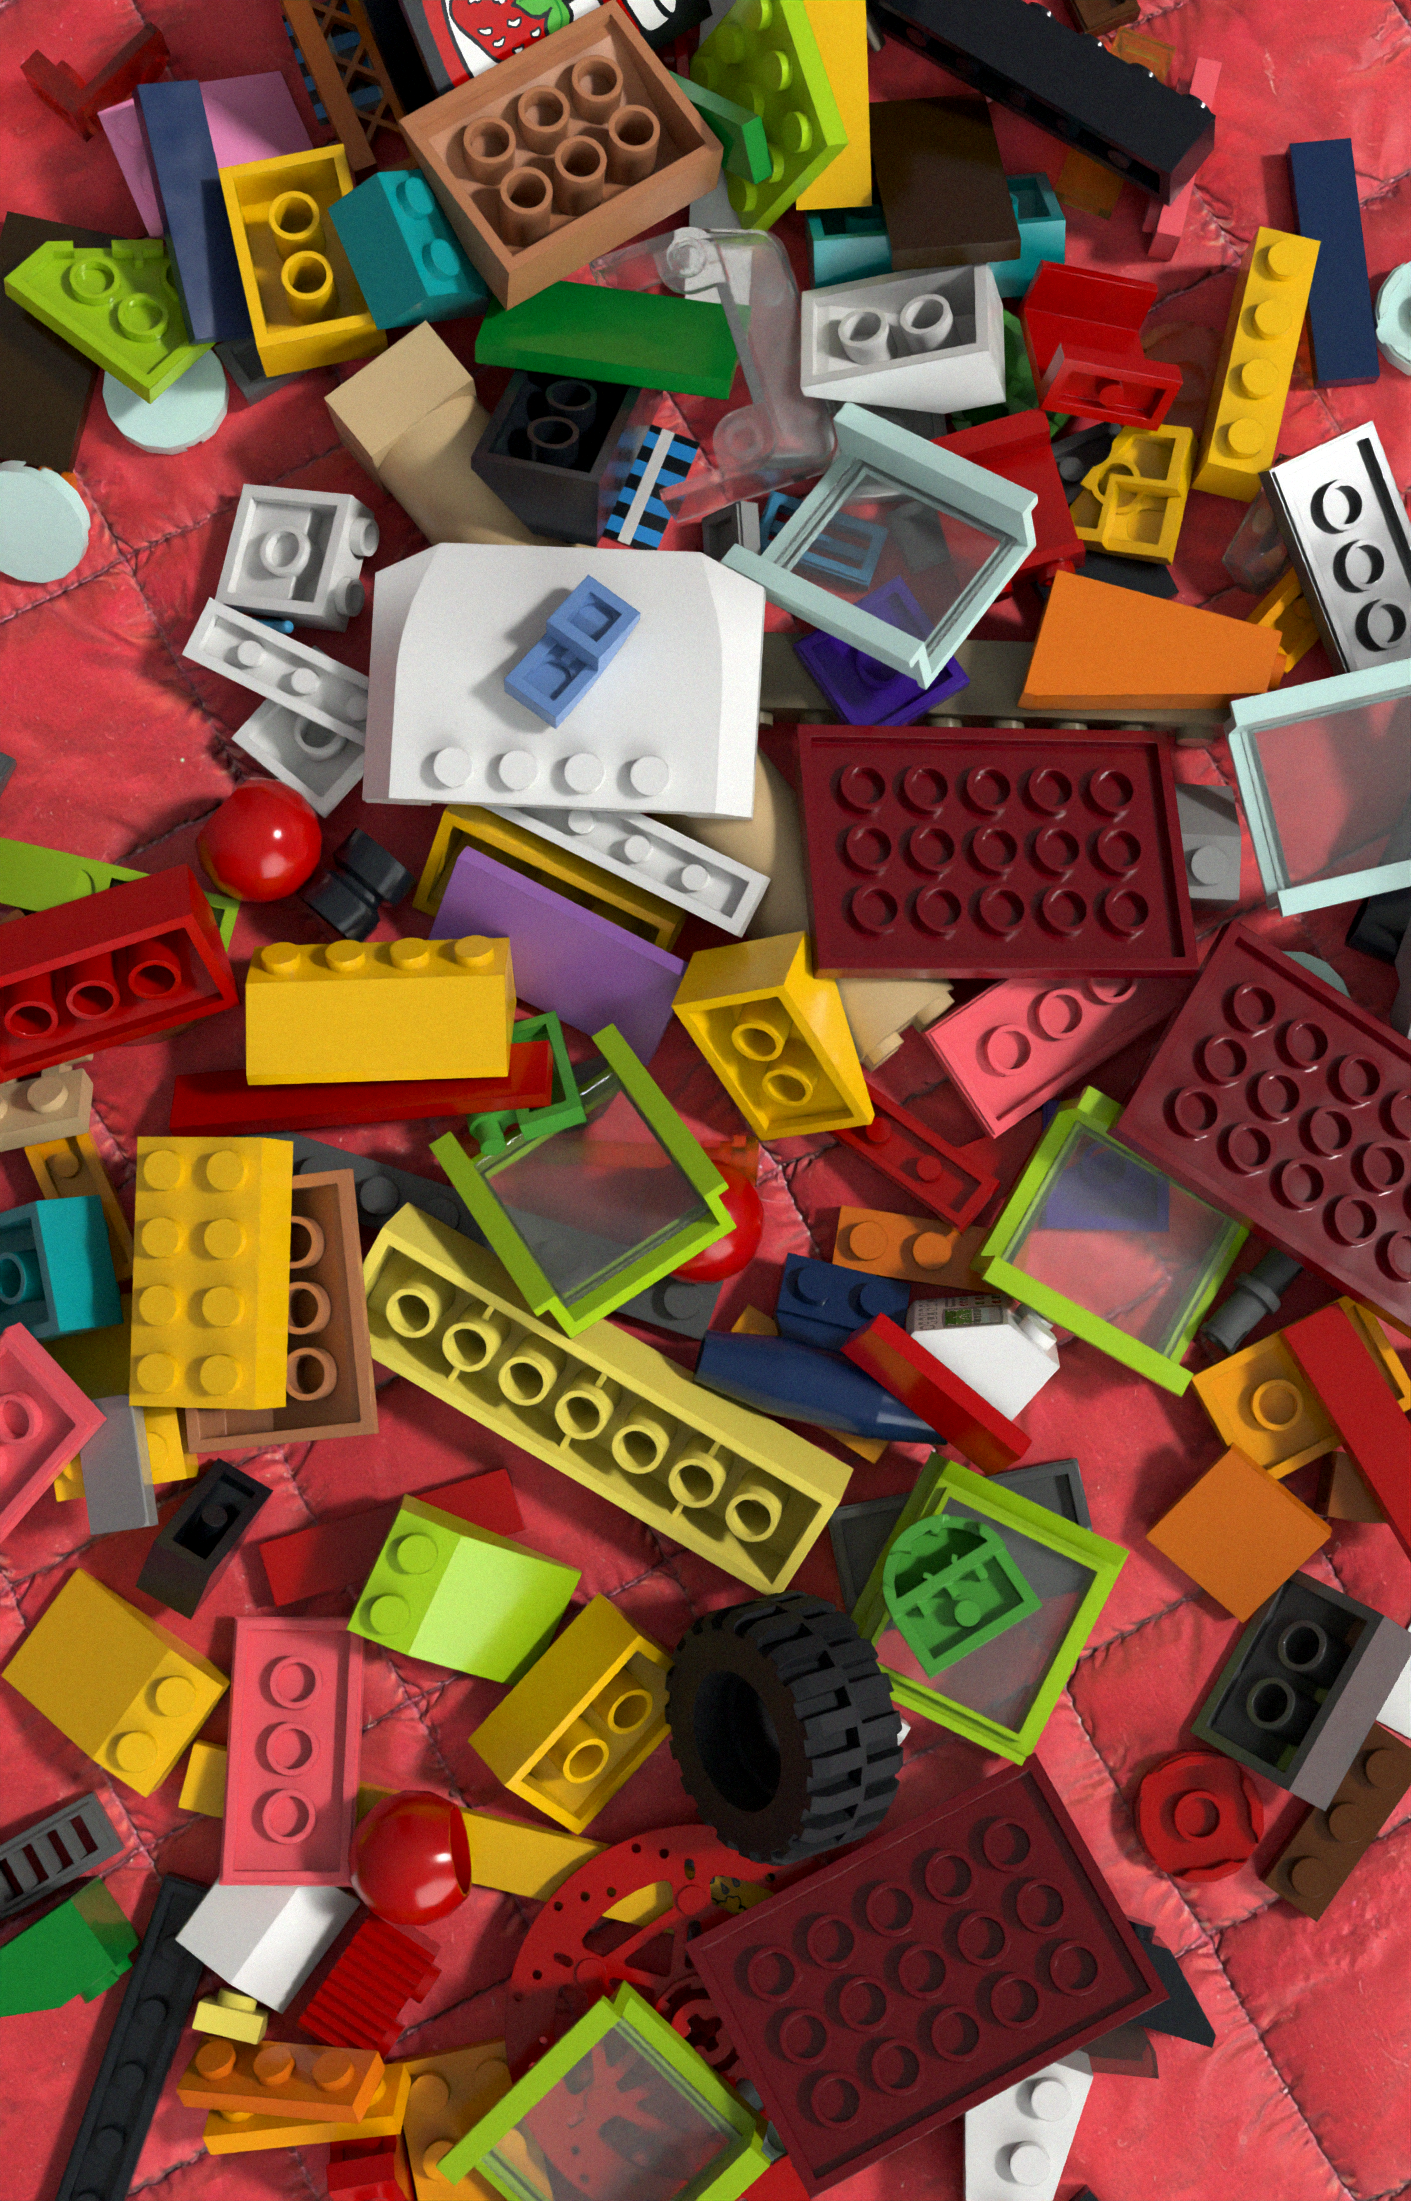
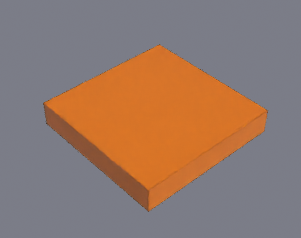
[1145,1442,1332,1623]

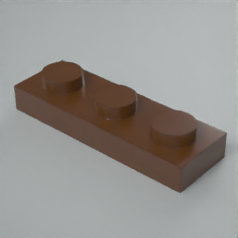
[1258,1722,1411,1922]

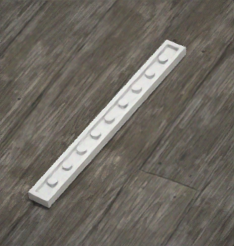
[182,597,771,938]

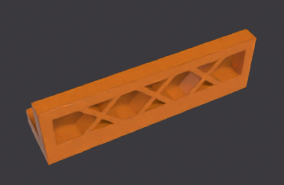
[279,0,421,187]

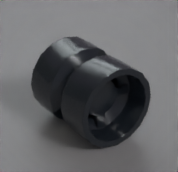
[296,827,418,943]

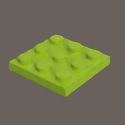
[688,0,849,235]

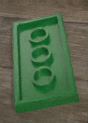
[475,280,749,400]

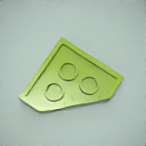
[4,239,217,404]

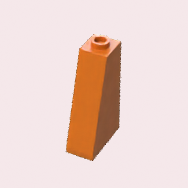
[1016,569,1287,710]

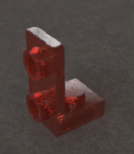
[20,22,171,142]

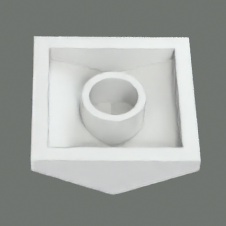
[231,645,365,818]
[175,1875,361,2014]

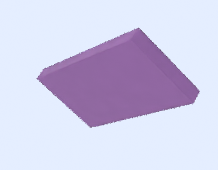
[428,846,689,1066]

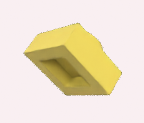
[192,1987,271,2045]

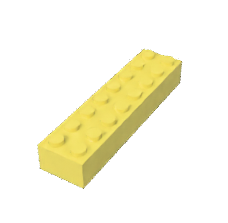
[363,1202,854,1596]

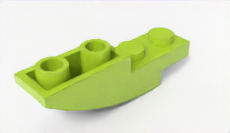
[0,837,241,954]

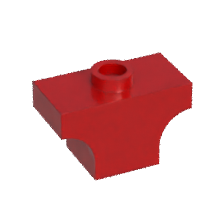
[326,2125,417,2201]

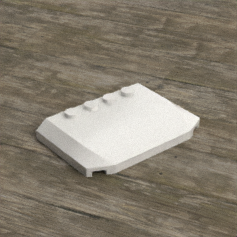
[362,543,766,821]

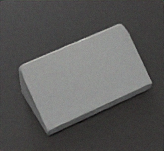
[80,1394,158,1535]

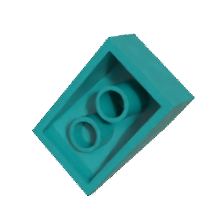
[327,169,493,330]
[0,1195,124,1344]

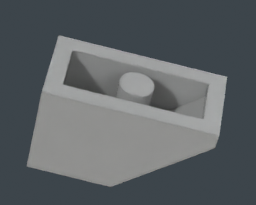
[1175,783,1242,912]

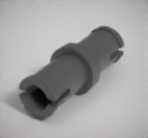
[1200,1246,1305,1355]

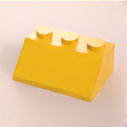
[467,1593,675,1835]

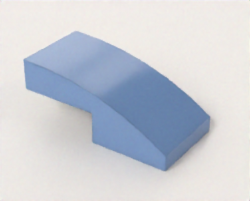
[504,574,640,729]

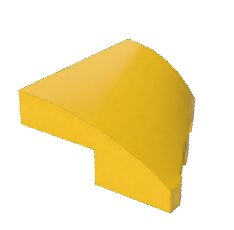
[1069,424,1199,566]

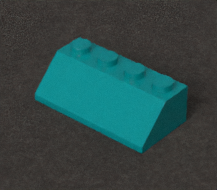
[803,172,1066,301]

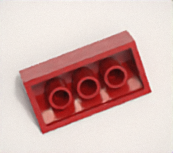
[0,863,241,1084]

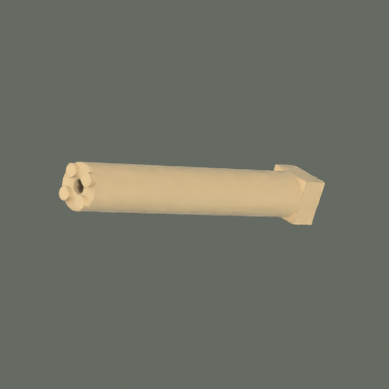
[324,320,955,1073]

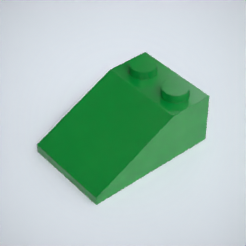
[0,1876,142,2017]

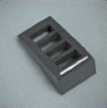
[0,1790,126,1921]

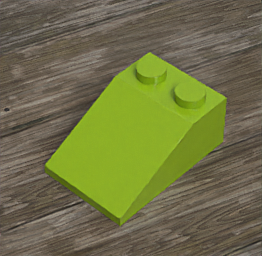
[346,1493,582,1687]

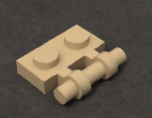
[0,1053,94,1152]

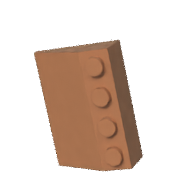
[398,0,724,311]
[185,1168,379,1454]

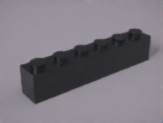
[866,0,1216,207]

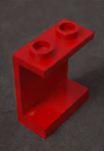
[1017,260,1183,432]
[928,407,1086,604]

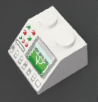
[906,1294,1060,1421]

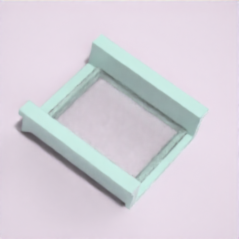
[720,402,1038,690]
[1223,658,1411,918]

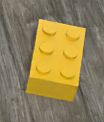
[218,143,389,378]

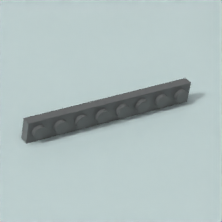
[233,1131,724,1341]

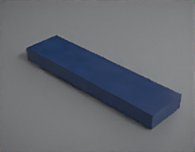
[132,80,254,345]
[1285,138,1380,389]

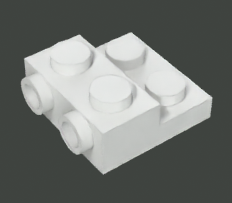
[215,484,379,632]

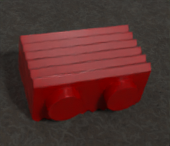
[295,1911,442,2061]

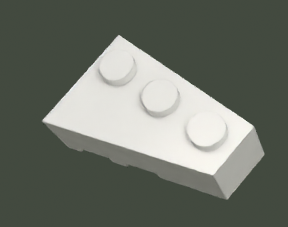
[963,2049,1094,2201]

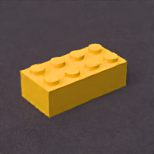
[129,1136,293,1410]

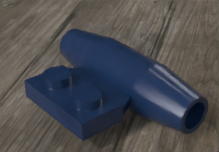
[693,1252,948,1446]

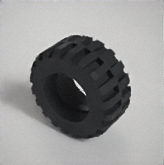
[664,1590,904,1866]

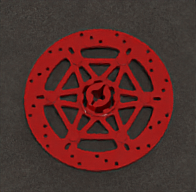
[505,1822,826,2201]

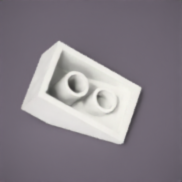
[800,263,1006,414]

